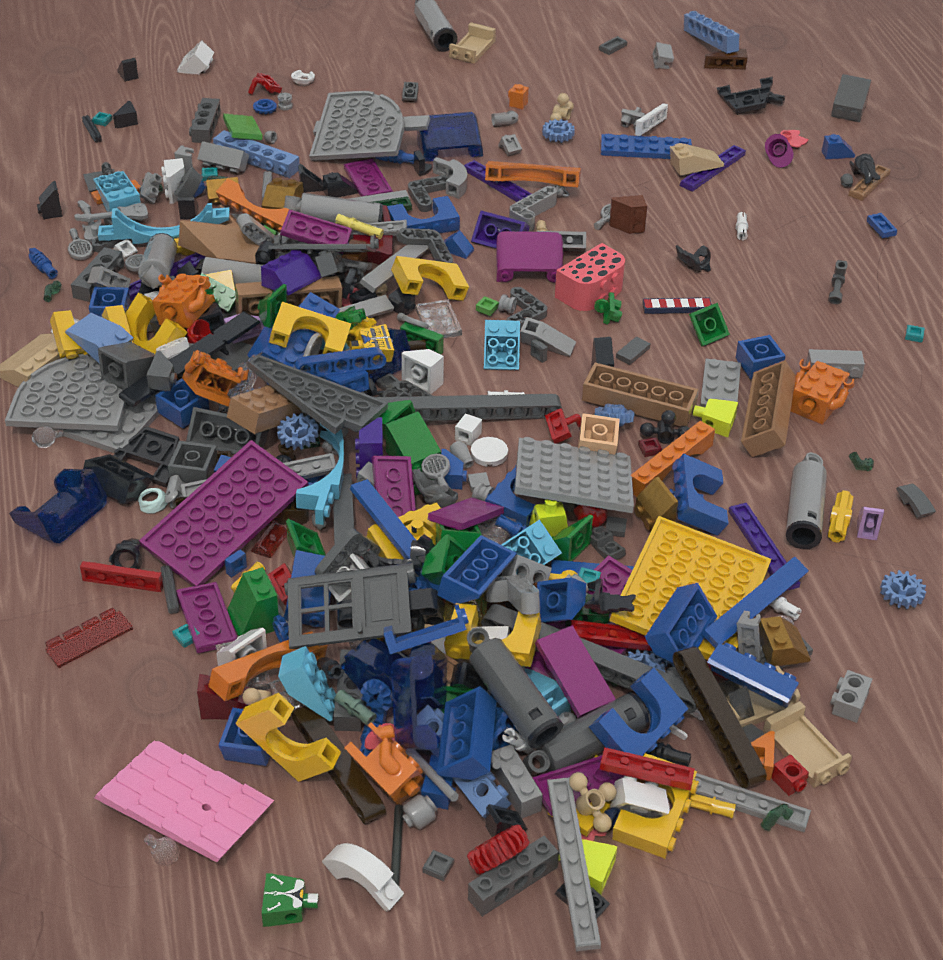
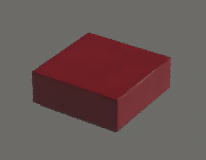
[638,437,663,457]

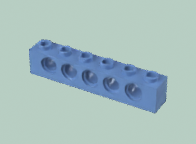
[684,11,739,53]
[213,130,300,178]
[409,705,512,819]

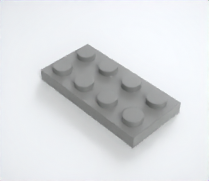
[700,359,741,407]

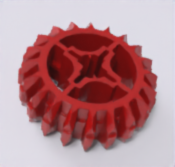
[467,825,530,874]

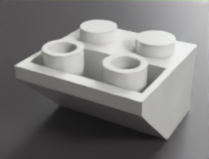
[161,158,185,204]

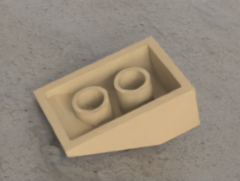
[670,143,724,176]

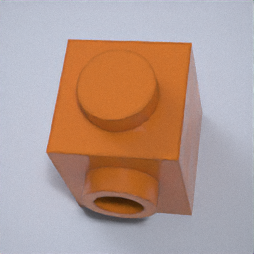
[508,84,529,110]

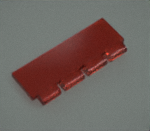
[45,607,133,669]

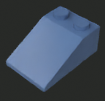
[65,313,134,364]

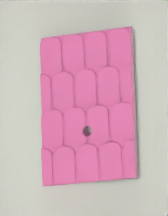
[94,741,274,862]

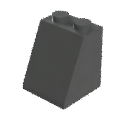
[831,74,871,122]
[98,342,155,390]

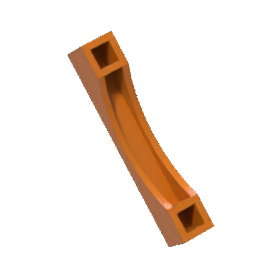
[485,161,581,187]
[216,178,289,233]
[630,421,715,497]
[208,631,328,701]

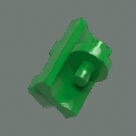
[594,292,622,325]
[335,306,366,329]

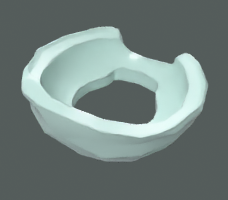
[138,488,168,513]

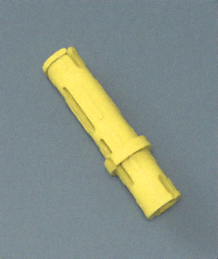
[335,214,384,239]

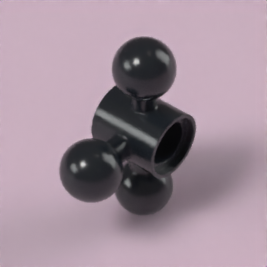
[640,410,690,444]

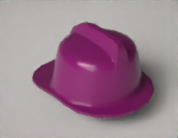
[765,134,794,168]

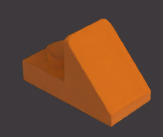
[751,731,775,781]

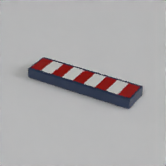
[642,297,712,314]

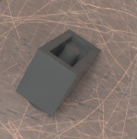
[147,351,177,391]

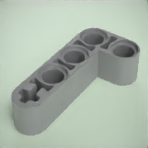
[509,186,557,232]
[236,213,298,259]
[485,575,540,614]

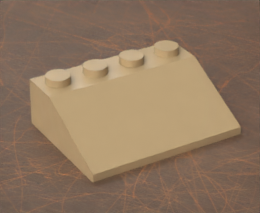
[0,334,78,387]

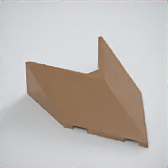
[178,205,259,264]

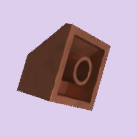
[609,195,647,234]

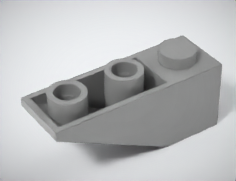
[520,317,576,357]

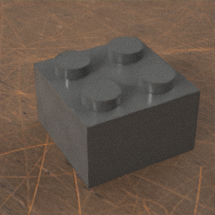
[168,441,218,483]

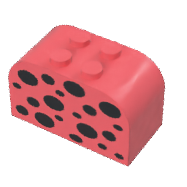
[555,243,625,311]

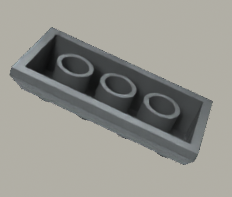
[186,407,269,454]

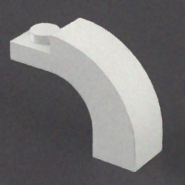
[322,843,404,911]

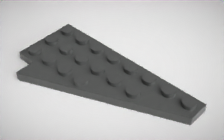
[248,355,388,434]

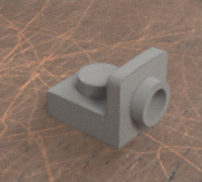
[498,134,522,156]

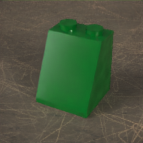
[385,412,441,470]
[227,567,279,637]

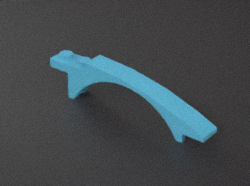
[98,203,230,244]
[296,424,344,525]

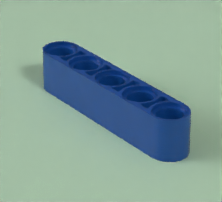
[295,347,386,377]

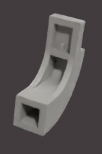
[433,157,467,199]

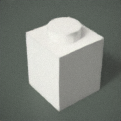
[455,413,482,446]

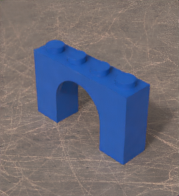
[387,196,460,238]
[672,453,729,536]
[485,465,535,527]
[589,668,689,756]

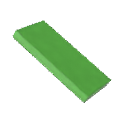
[223,113,263,140]

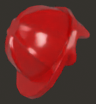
[186,319,213,344]
[574,505,607,528]

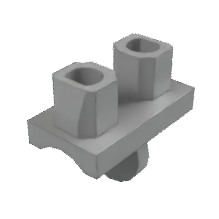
[621,107,645,130]
[139,172,163,204]

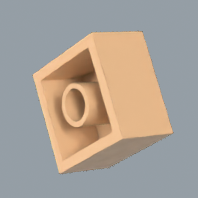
[578,413,620,455]

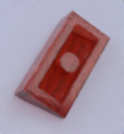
[250,520,287,558]

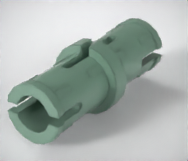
[334,689,377,726]

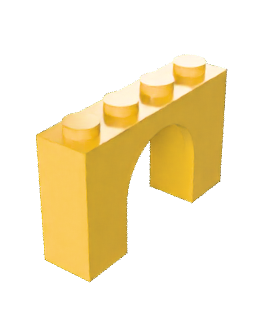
[391,256,469,301]
[125,293,187,354]
[269,302,351,364]
[50,305,133,359]
[366,503,441,559]
[444,603,541,667]
[235,693,341,782]
[612,753,699,859]

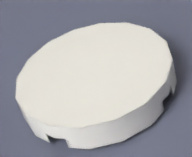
[471,437,508,466]

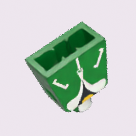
[261,873,319,927]

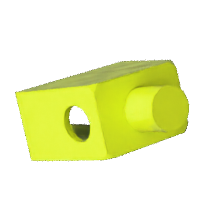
[693,399,738,437]
[529,499,568,537]
[558,839,617,895]

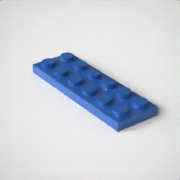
[601,133,692,159]
[261,292,341,368]

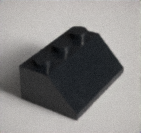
[81,454,154,504]

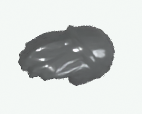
[412,469,458,508]

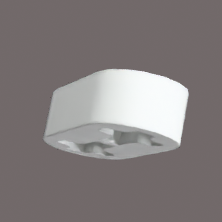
[156,337,190,358]

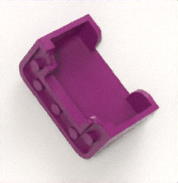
[496,231,563,283]

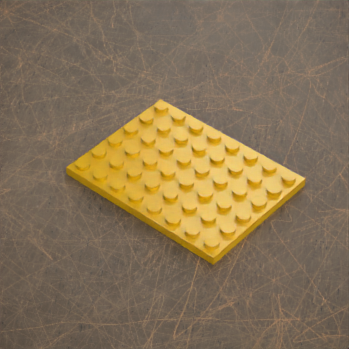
[609,516,771,660]

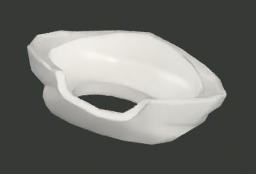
[291,70,315,86]

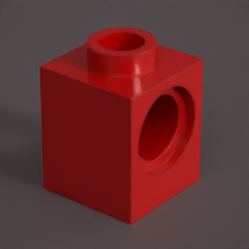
[771,754,809,796]

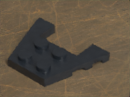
[717,76,773,114]
[113,426,180,488]

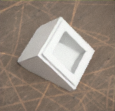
[113,239,138,259]

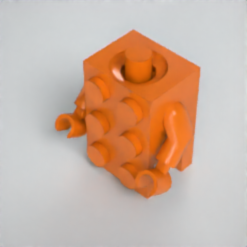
[152,274,215,328]
[182,350,249,407]
[790,359,855,425]
[344,722,424,805]

